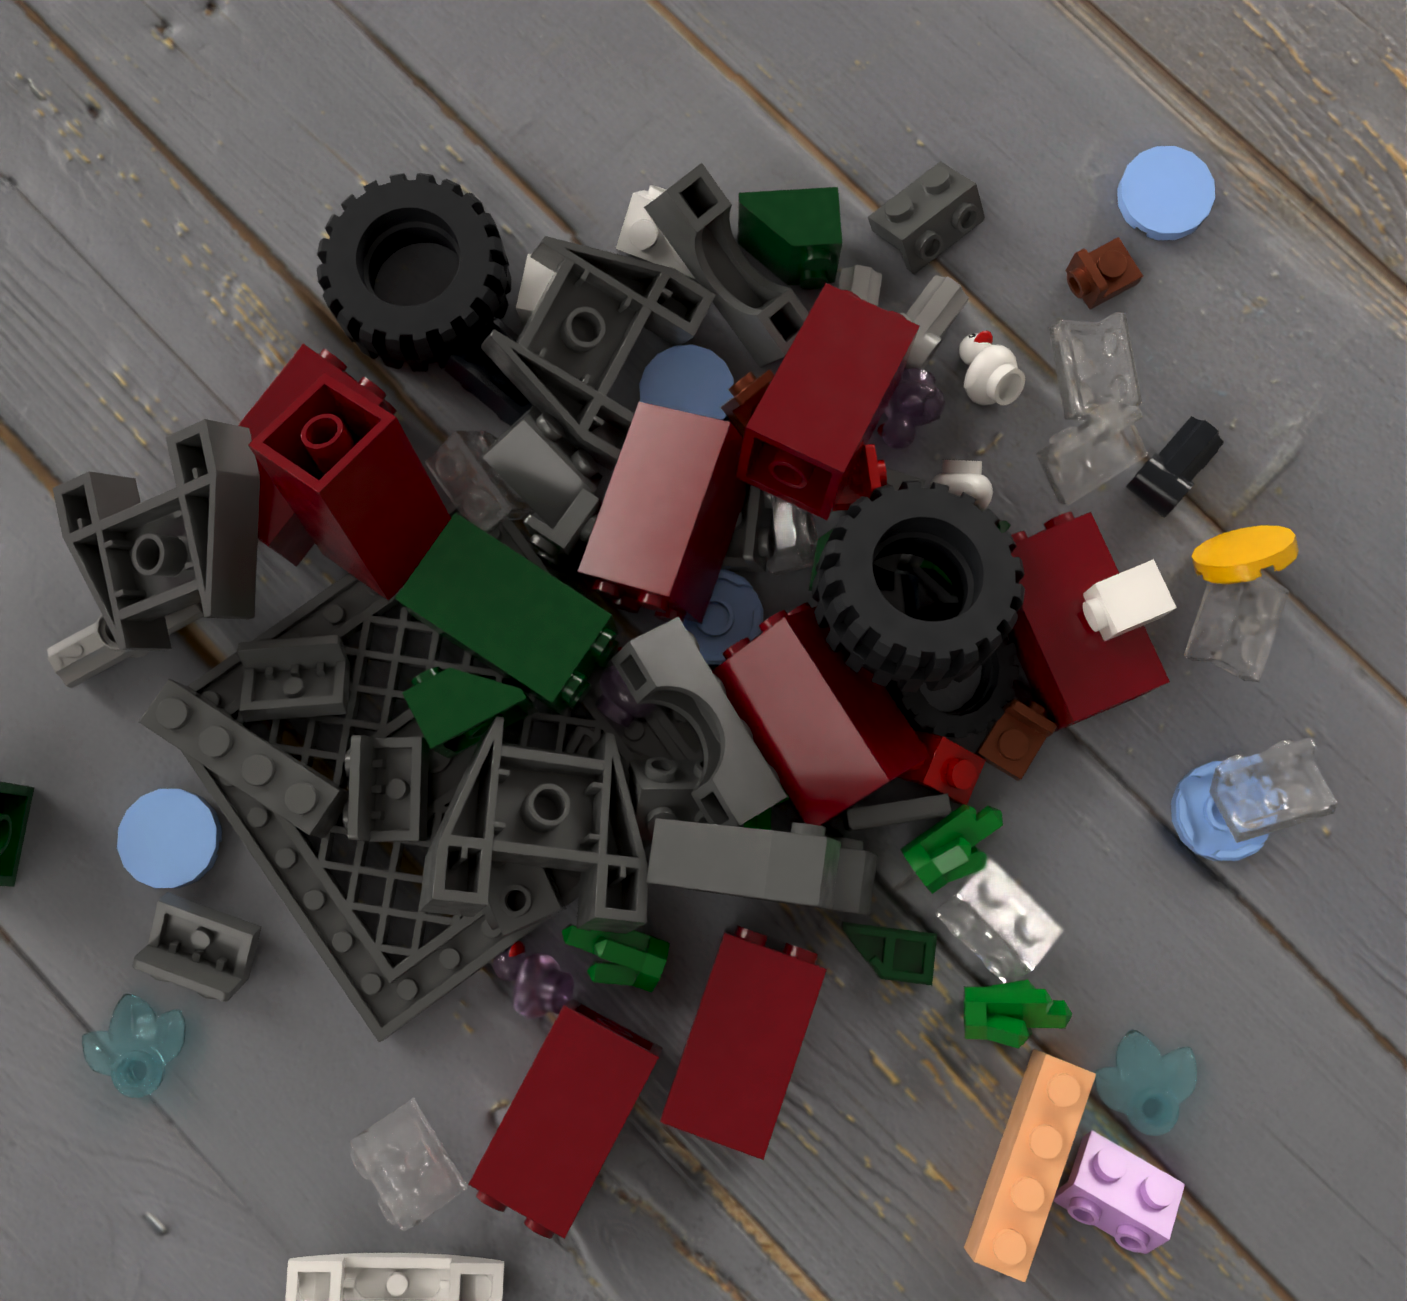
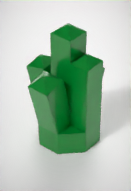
[900,804,1003,894]
[562,924,670,993]
[963,979,1072,1049]

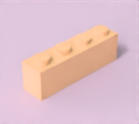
[964,1048,1096,1282]

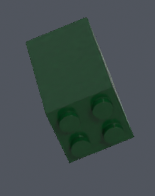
[395,512,620,716]

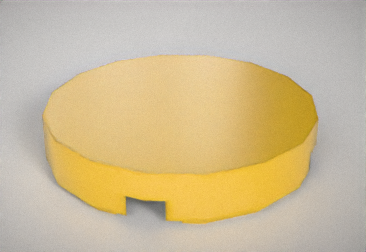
[1191,525,1299,584]

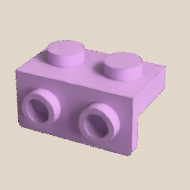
[1053,1130,1185,1254]

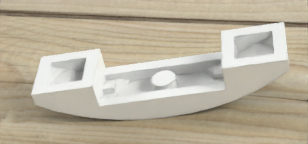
[285,1253,504,1301]

